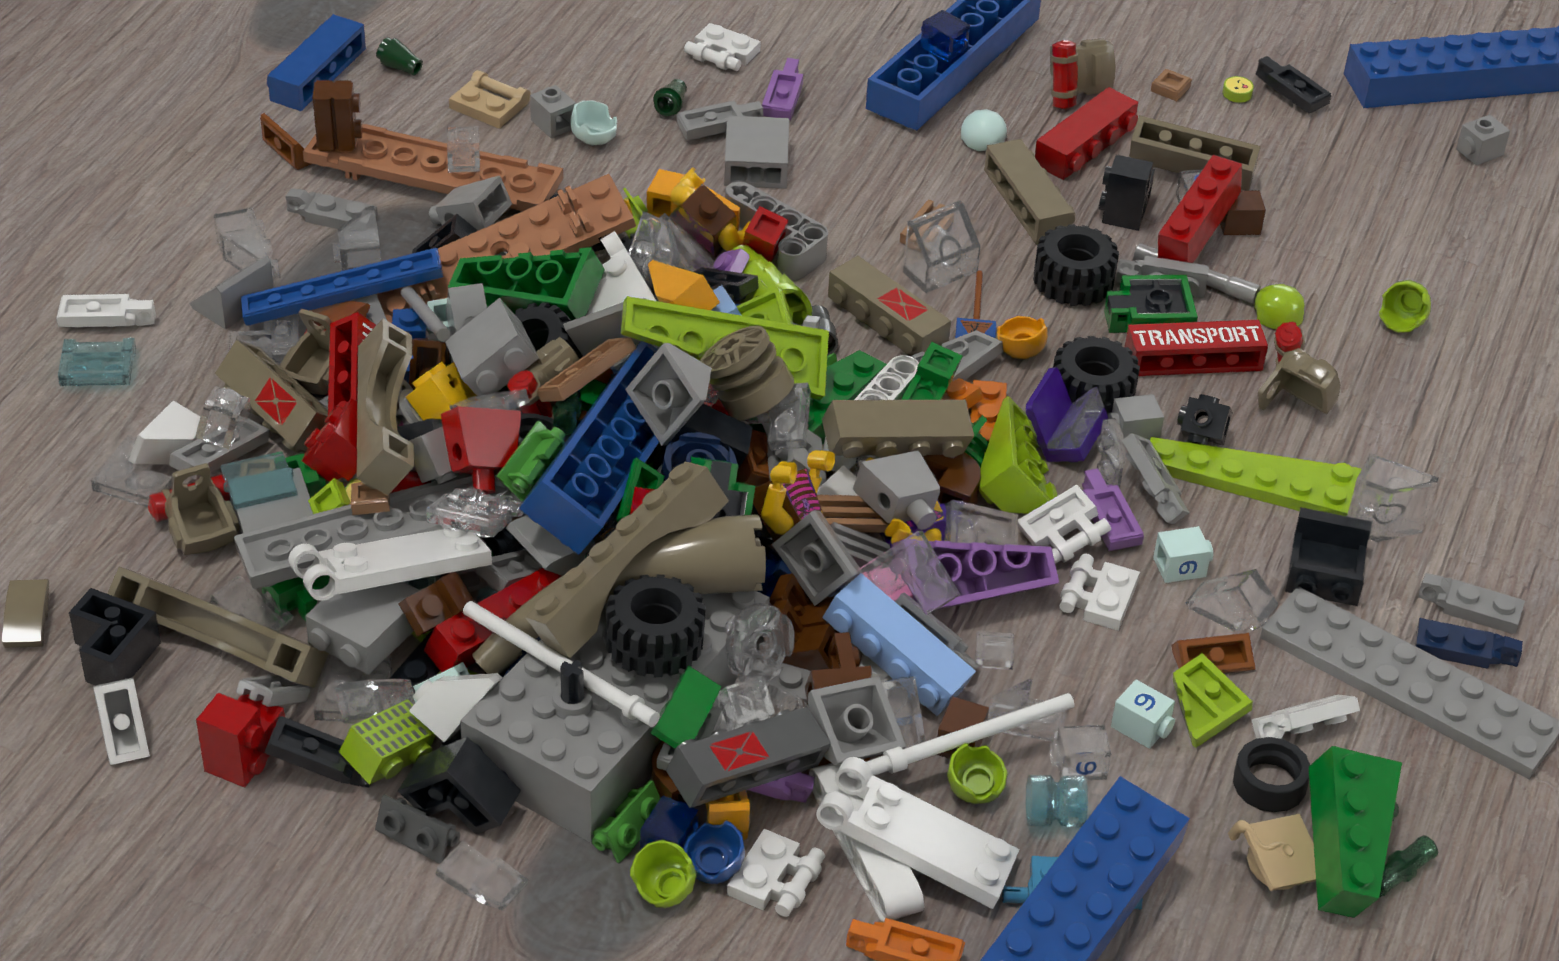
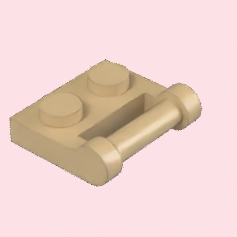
[449,70,531,129]

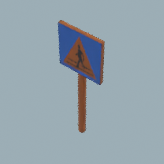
[955,270,996,338]

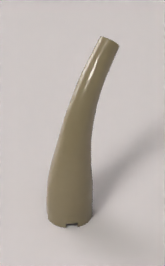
[472,514,766,675]

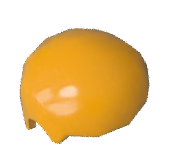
[997,316,1048,359]

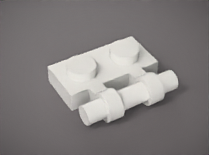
[684,23,761,71]
[1017,485,1111,564]
[1060,554,1140,631]
[727,829,825,917]

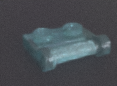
[58,338,136,386]

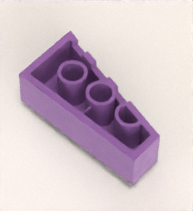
[893,539,1059,612]

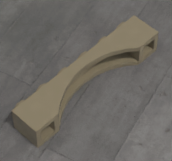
[357,318,414,495]
[525,462,729,658]
[107,566,329,688]

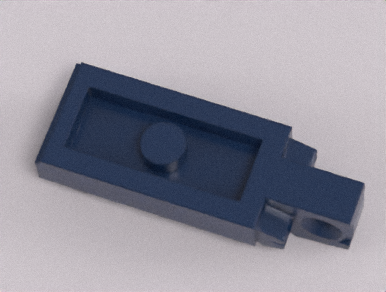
[1415,618,1523,669]

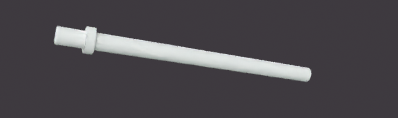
[463,601,660,727]

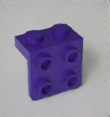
[1026,367,1109,463]

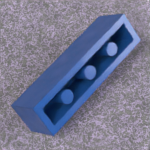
[267,14,366,111]

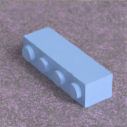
[822,573,976,716]

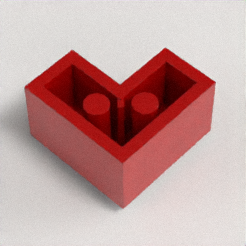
[301,398,357,482]
[196,693,285,788]

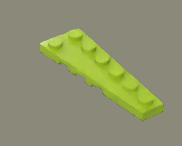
[621,296,829,400]
[1150,437,1362,517]

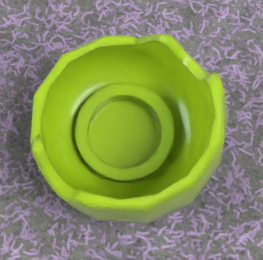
[1379,280,1431,333]
[1254,283,1305,329]
[947,743,1008,804]
[630,840,696,908]

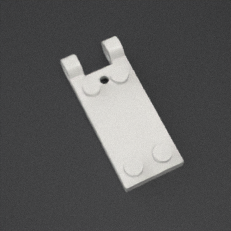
[586,231,660,370]
[288,523,492,601]
[816,757,1020,909]

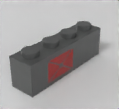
[666,707,831,808]

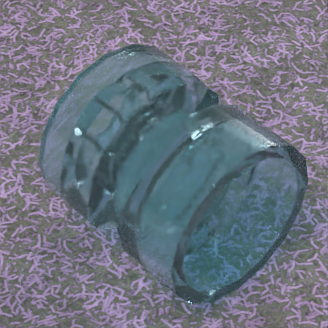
[1025,775,1088,827]

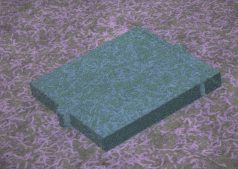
[220,451,298,510]

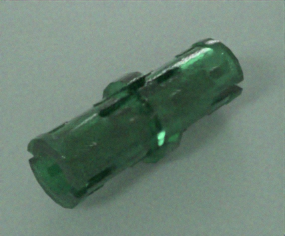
[552,390,582,435]
[1379,835,1438,897]

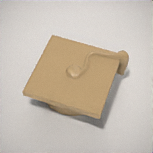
[1228,814,1316,891]

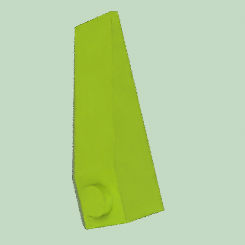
[979,396,1057,514]

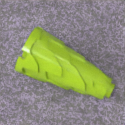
[732,245,812,325]

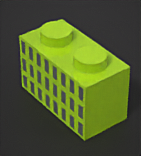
[339,699,436,785]

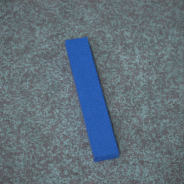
[241,248,444,326]

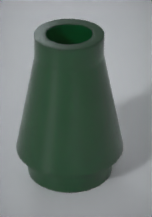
[376,37,423,76]
[653,79,687,116]

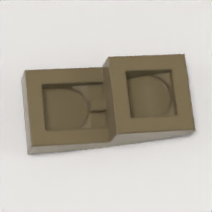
[2,579,49,648]

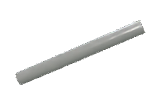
[401,286,450,341]

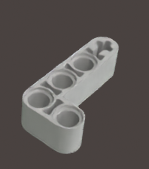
[725,181,828,281]

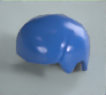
[683,821,745,884]

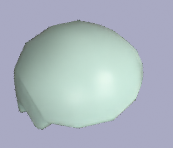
[570,100,617,145]
[961,109,1007,151]

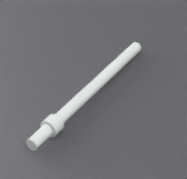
[859,693,1074,778]

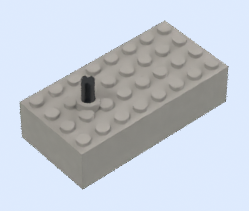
[460,591,770,843]

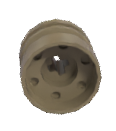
[700,326,794,420]

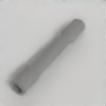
[1133,243,1261,304]

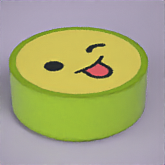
[1222,76,1254,103]

